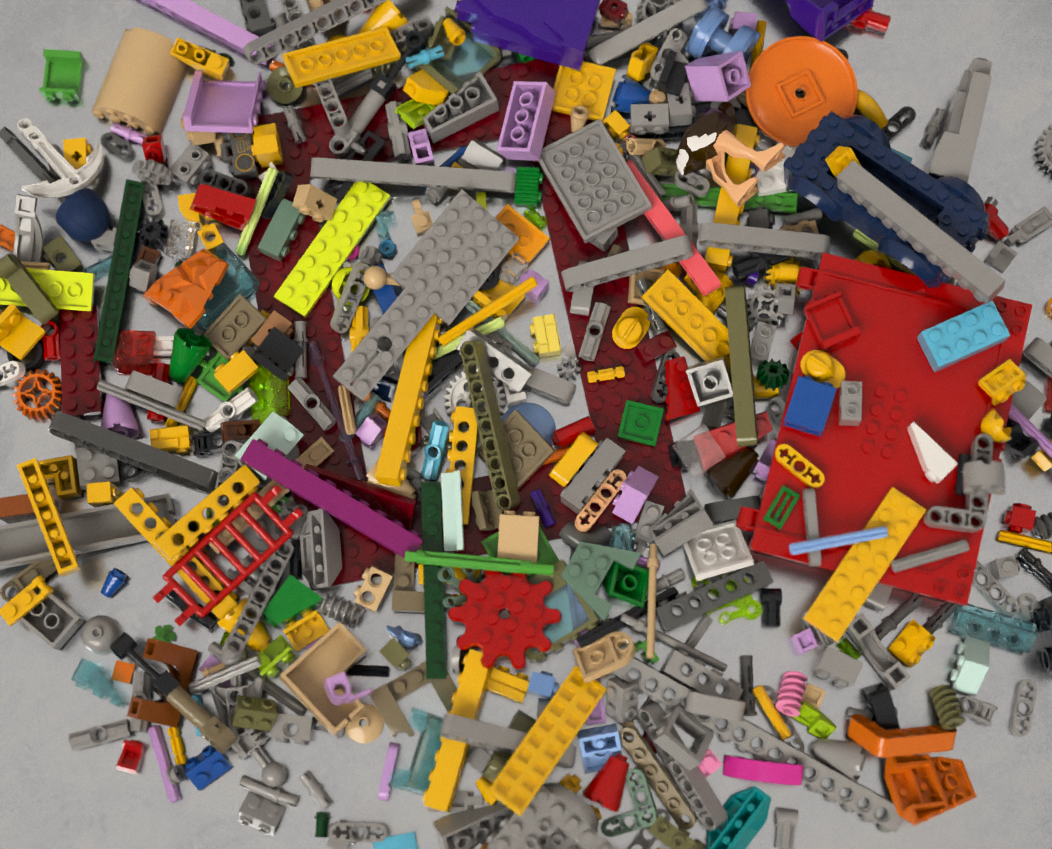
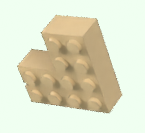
[280,621,367,737]

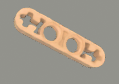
[575,469,626,532]

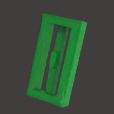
[763,485,800,530]

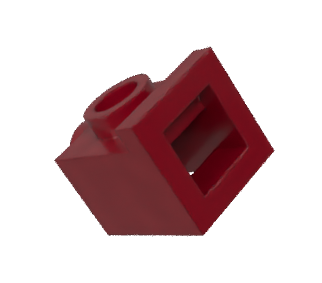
[599,0,629,25]

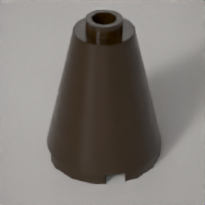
[705,447,759,500]

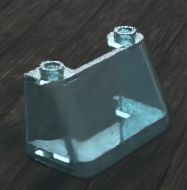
[196,242,260,332]
[387,707,443,795]

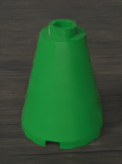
[169,328,212,383]

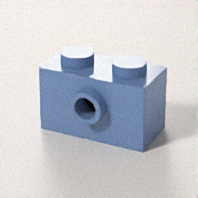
[527,671,559,699]

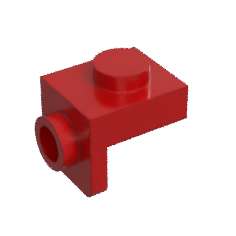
[116,740,144,774]

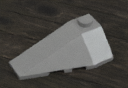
[432,803,514,849]

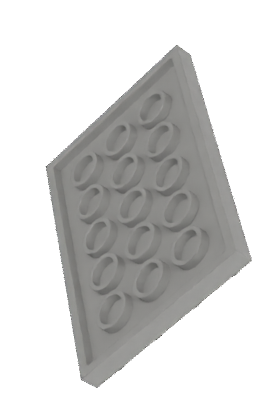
[538,119,652,243]

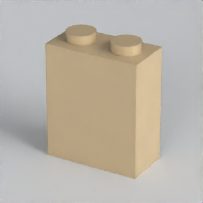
[497,510,539,562]

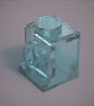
[609,523,636,552]

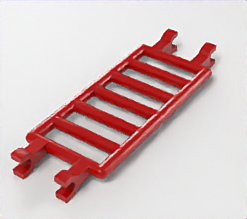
[153,484,303,627]

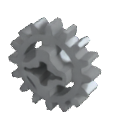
[132,159,174,186]
[747,285,784,325]

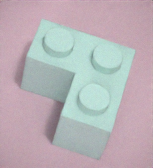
[950,635,990,696]

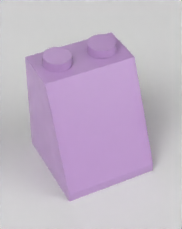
[685,51,751,102]

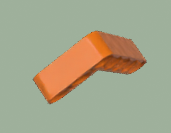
[847,714,957,757]

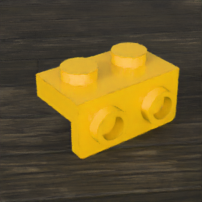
[283,610,330,652]
[888,619,936,668]

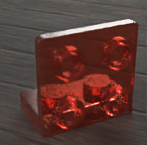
[113,330,156,375]

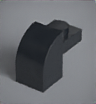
[1005,419,1039,458]

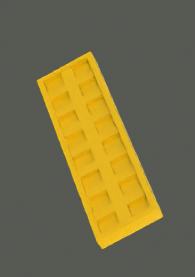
[803,487,926,642]
[487,665,607,816]

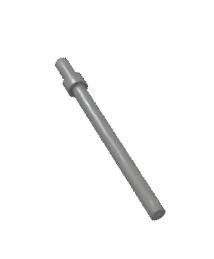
[620,613,727,671]

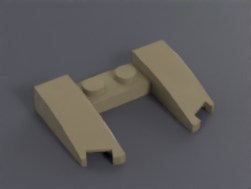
[392,533,453,613]
[370,661,458,737]

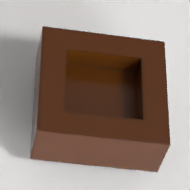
[136,246,161,265]

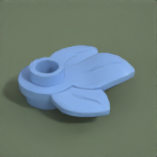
[386,625,422,648]

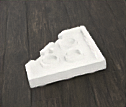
[755,143,797,197]

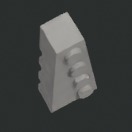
[423,71,499,144]

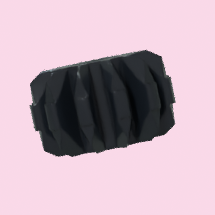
[137,217,170,249]

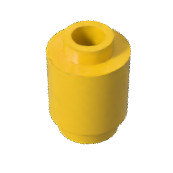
[774,263,802,283]

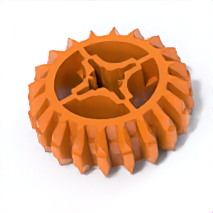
[12,369,62,420]

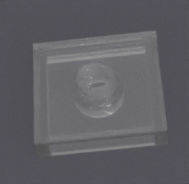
[672,424,726,478]

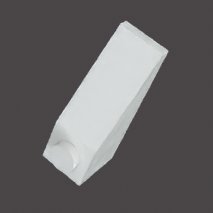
[907,422,958,484]

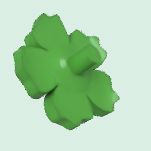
[153,624,177,643]

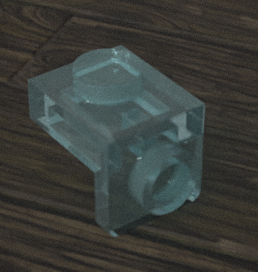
[375,211,396,241]

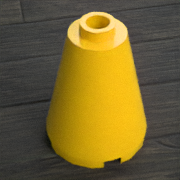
[359,0,409,33]
[217,597,270,652]

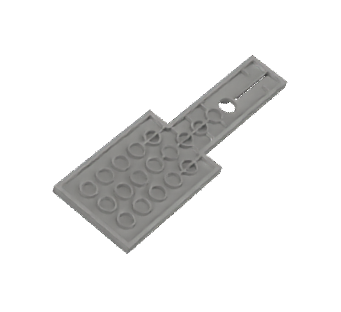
[332,189,520,401]

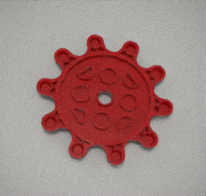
[448,570,562,669]

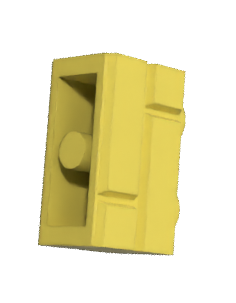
[529,314,561,358]

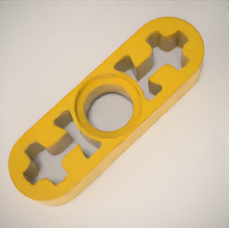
[775,444,825,489]

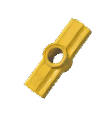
[350,306,370,363]

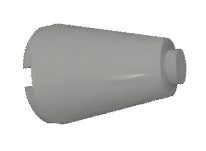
[811,738,868,782]

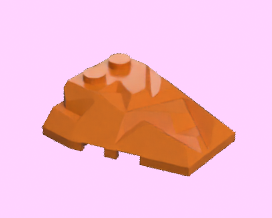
[142,248,229,329]

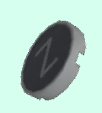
[451,635,470,674]

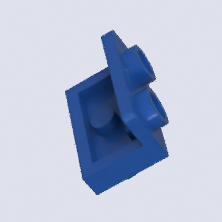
[183,745,232,791]

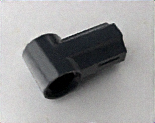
[760,588,782,627]

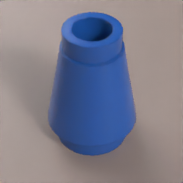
[100,568,127,598]

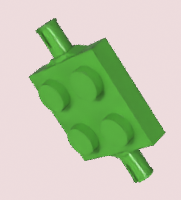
[196,352,245,402]

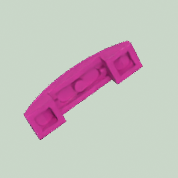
[723,755,804,786]

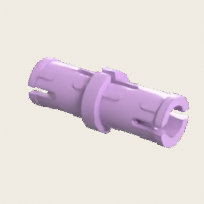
[111,122,149,145]

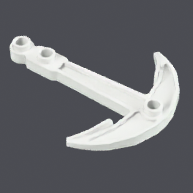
[17,118,103,198]

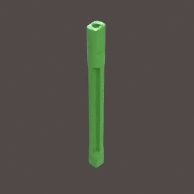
[404,550,554,575]

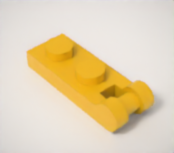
[0,575,54,627]

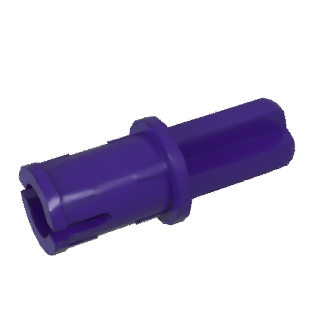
[530,489,556,528]

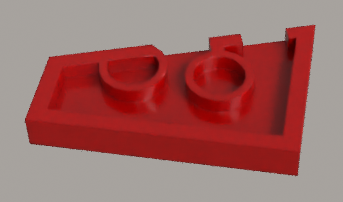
[665,356,701,421]

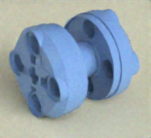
[685,5,761,64]

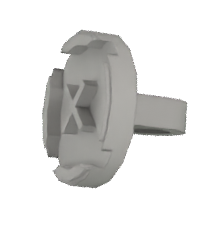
[244,513,280,551]

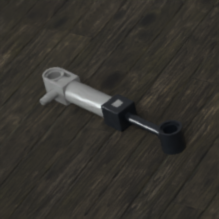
[329,30,427,159]

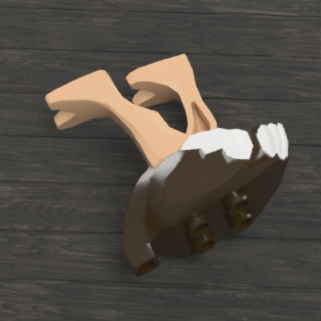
[675,102,785,207]

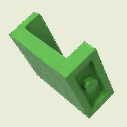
[39,49,85,101]

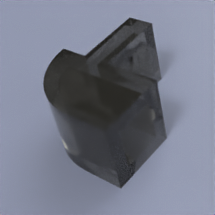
[700,399,735,430]

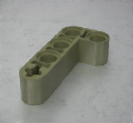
[0,253,59,325]
[482,710,536,782]

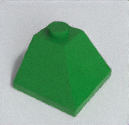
[603,561,649,608]

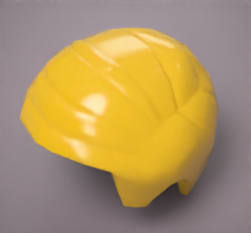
[981,409,1012,443]

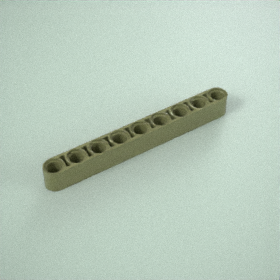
[725,285,758,447]
[460,340,520,511]

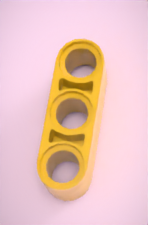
[548,431,598,487]

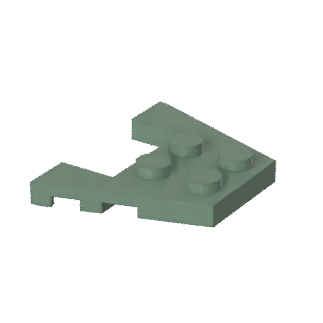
[561,541,641,621]

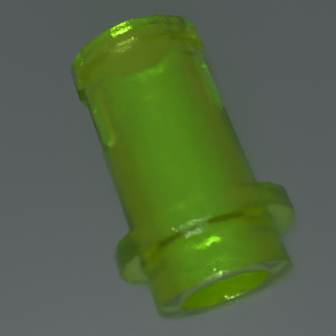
[524,206,547,229]
[837,637,862,660]

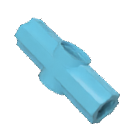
[421,420,451,480]

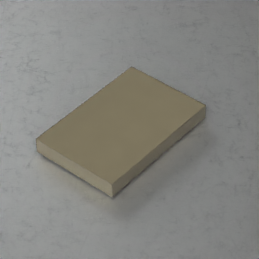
[203,294,267,361]

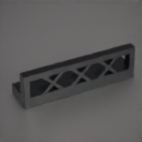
[323,130,386,202]
[423,350,463,401]

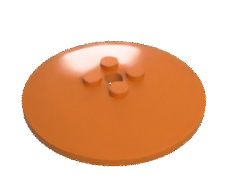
[745,36,858,147]

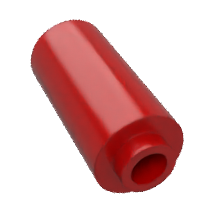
[551,416,596,449]

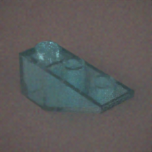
[71,658,129,707]

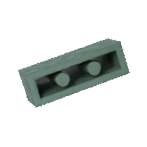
[258,198,306,262]

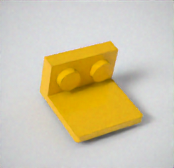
[473,275,525,321]
[0,303,46,360]

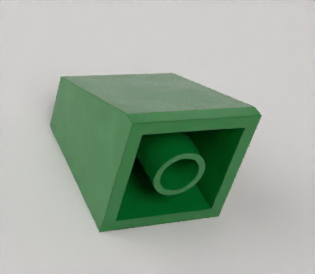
[262,574,324,628]

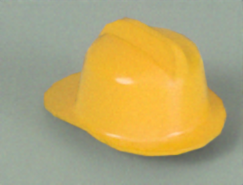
[612,307,650,349]
[801,350,845,388]

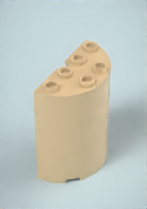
[92,27,189,135]

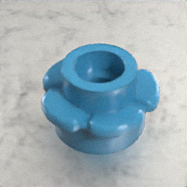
[378,240,397,258]

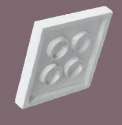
[683,520,754,581]

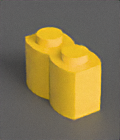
[626,43,658,81]

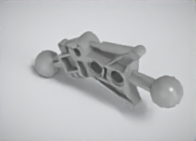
[208,646,287,787]

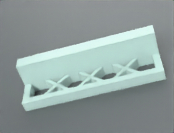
[441,471,464,552]

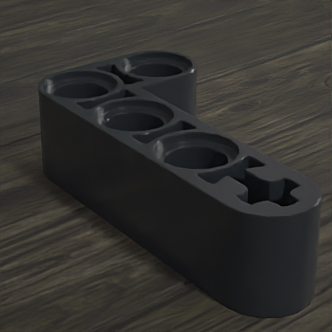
[862,682,900,761]

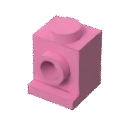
[698,749,722,777]

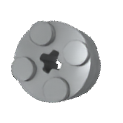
[963,461,1005,498]

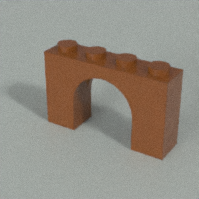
[127,638,198,728]

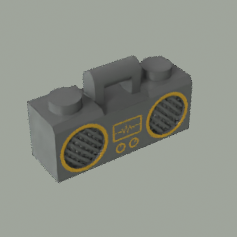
[220,132,259,180]

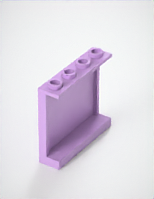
[183,70,265,133]

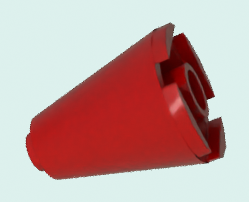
[582,753,630,812]

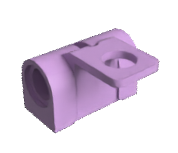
[324,672,373,706]

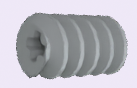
[320,591,365,628]

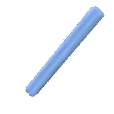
[789,526,888,555]

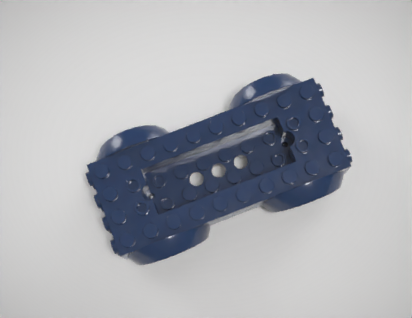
[783,111,989,288]

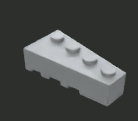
[560,438,626,514]

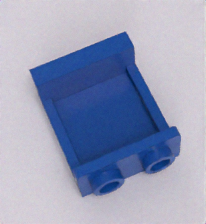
[783,376,837,437]

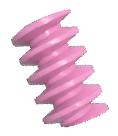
[775,671,808,717]

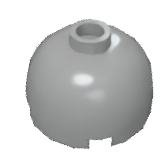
[81,615,122,654]

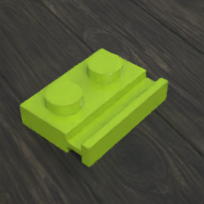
[395,99,436,129]

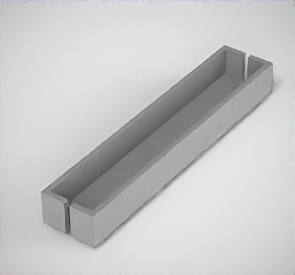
[0,493,176,569]

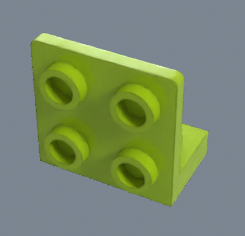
[257,634,297,678]

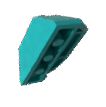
[707,786,771,849]

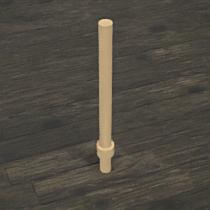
[646,544,659,659]

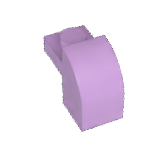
[408,129,434,165]

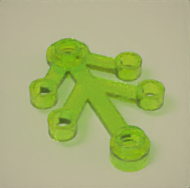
[691,574,762,624]

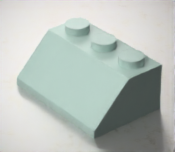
[235,412,304,481]

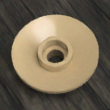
[345,703,384,743]

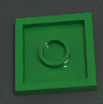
[618,400,664,447]

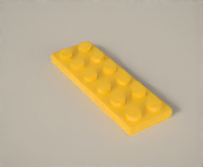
[282,26,401,88]
[641,269,731,370]

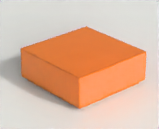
[111,660,137,684]

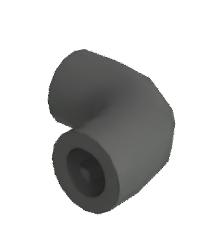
[559,521,613,548]

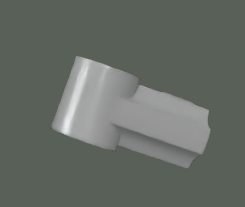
[775,807,798,849]

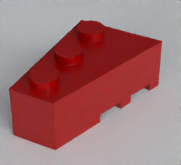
[190,184,256,231]

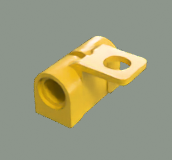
[684,270,734,314]

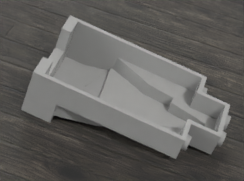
[923,58,993,182]

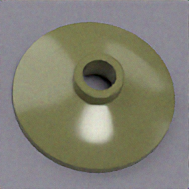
[267,66,303,104]

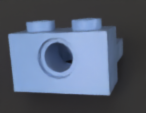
[577,723,622,773]

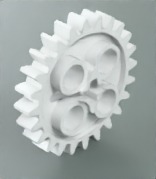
[444,369,506,431]

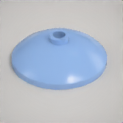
[501,403,556,446]

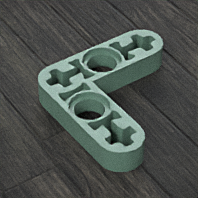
[601,767,658,837]

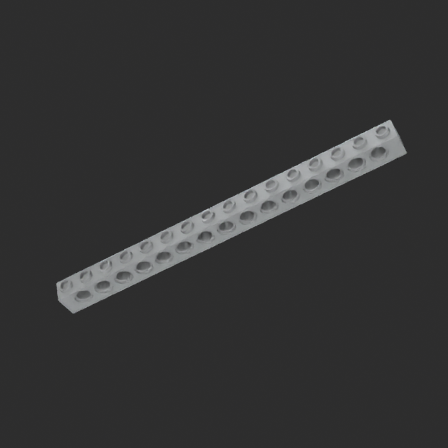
[612,657,903,833]

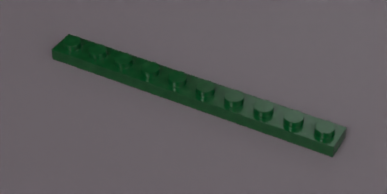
[93,179,145,364]
[421,482,447,679]

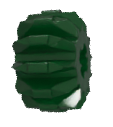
[756,359,790,391]

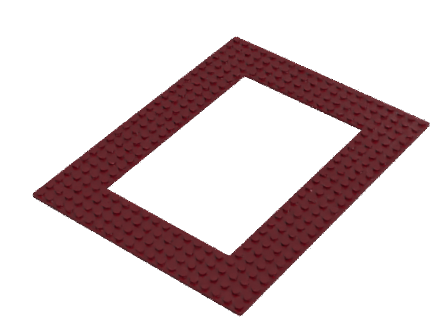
[227,56,686,590]

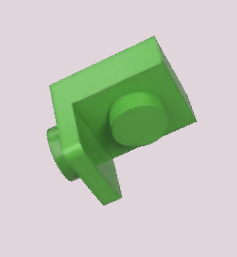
[634,640,660,665]

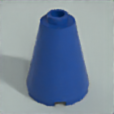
[611,75,652,113]

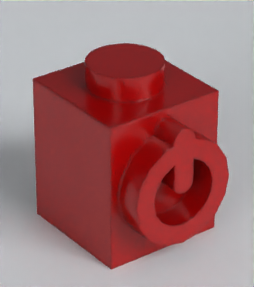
[142,135,167,164]
[1004,503,1036,533]

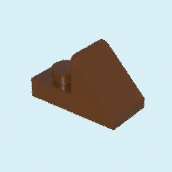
[220,419,260,443]

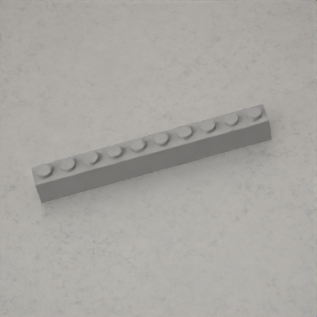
[837,160,1005,305]

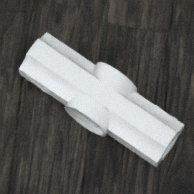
[204,387,258,433]

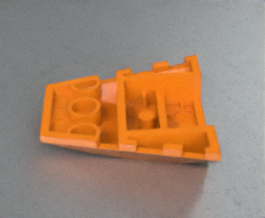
[884,754,977,826]

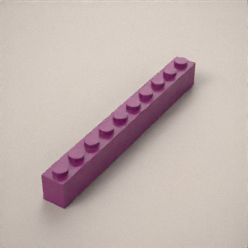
[240,438,423,559]

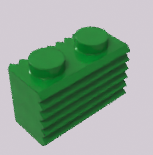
[514,166,543,207]

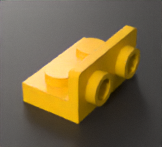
[978,359,1026,406]

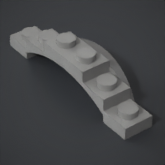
[3,194,43,309]

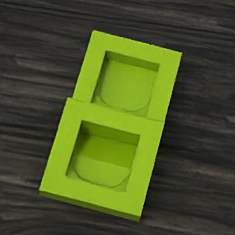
[792,700,836,739]

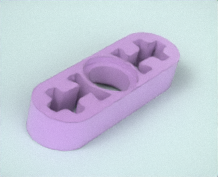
[378,742,400,801]

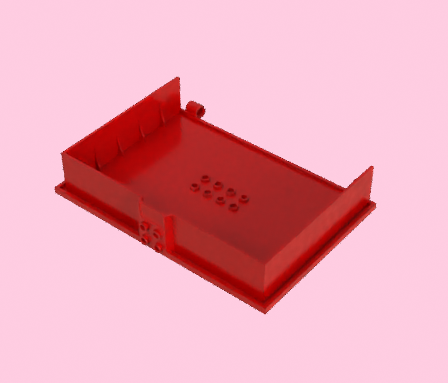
[736,252,1032,606]

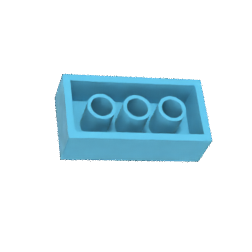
[917,301,1010,373]

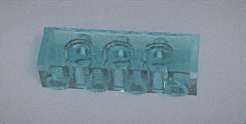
[952,604,1037,653]

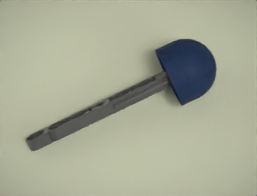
[0,127,110,242]

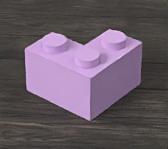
[612,466,659,524]

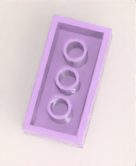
[497,81,556,161]

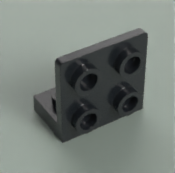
[251,327,304,381]

